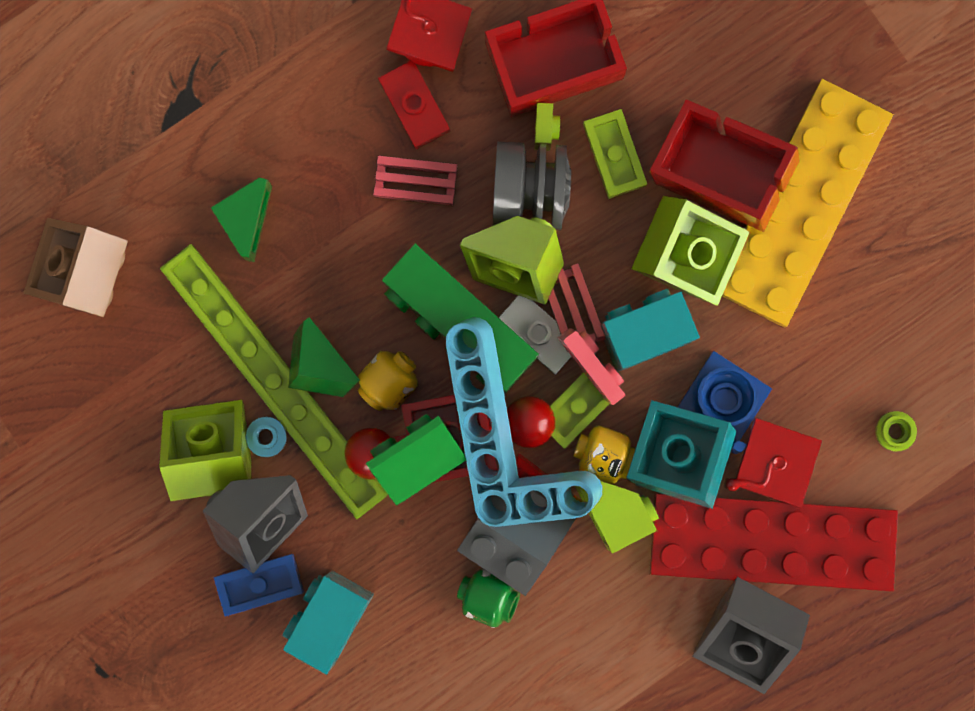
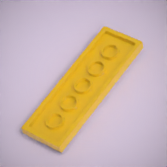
[722,79,894,328]

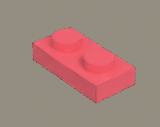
[557,328,626,405]

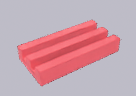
[373,156,458,206]
[548,263,605,352]

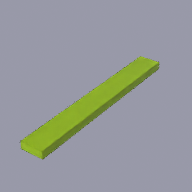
[160,244,388,519]

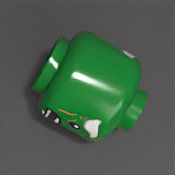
[457,568,520,628]

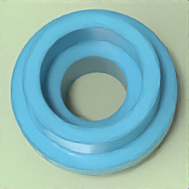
[246,417,287,457]

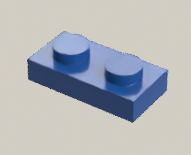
[214,554,304,617]

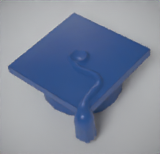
[678,351,772,454]

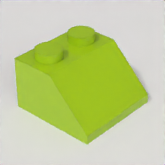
[631,196,750,306]
[460,216,564,305]
[159,400,251,501]
[575,481,659,554]

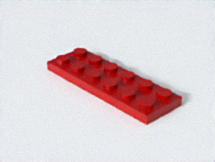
[650,494,898,592]

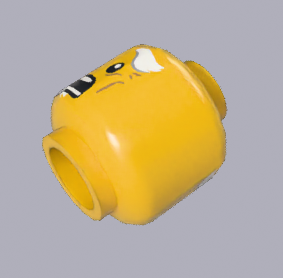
[358,351,418,411]
[573,425,636,484]

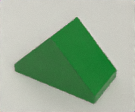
[211,178,272,262]
[288,317,360,397]

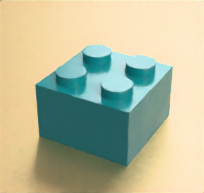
[601,289,700,372]
[627,400,737,509]
[282,570,374,675]

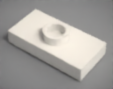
[499,296,572,375]

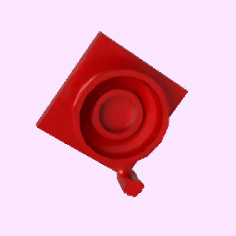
[386,0,473,72]
[724,418,822,508]

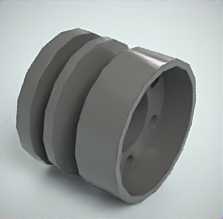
[493,141,571,231]

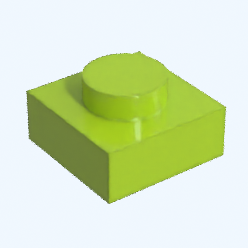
[534,103,560,151]

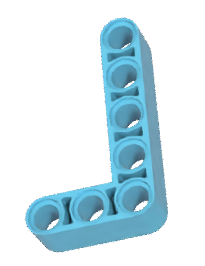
[446,317,602,527]

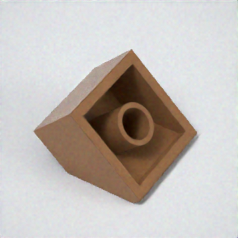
[24,218,128,317]

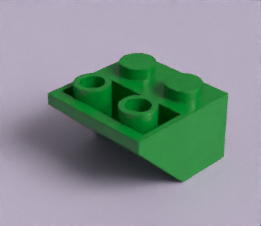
[366,414,466,506]

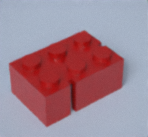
[485,0,627,117]
[650,99,799,232]

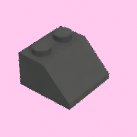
[202,475,308,574]
[457,490,576,596]
[692,577,810,694]

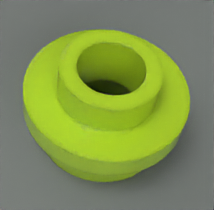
[875,411,917,451]

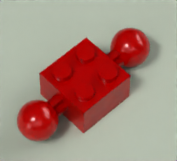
[344,389,556,483]

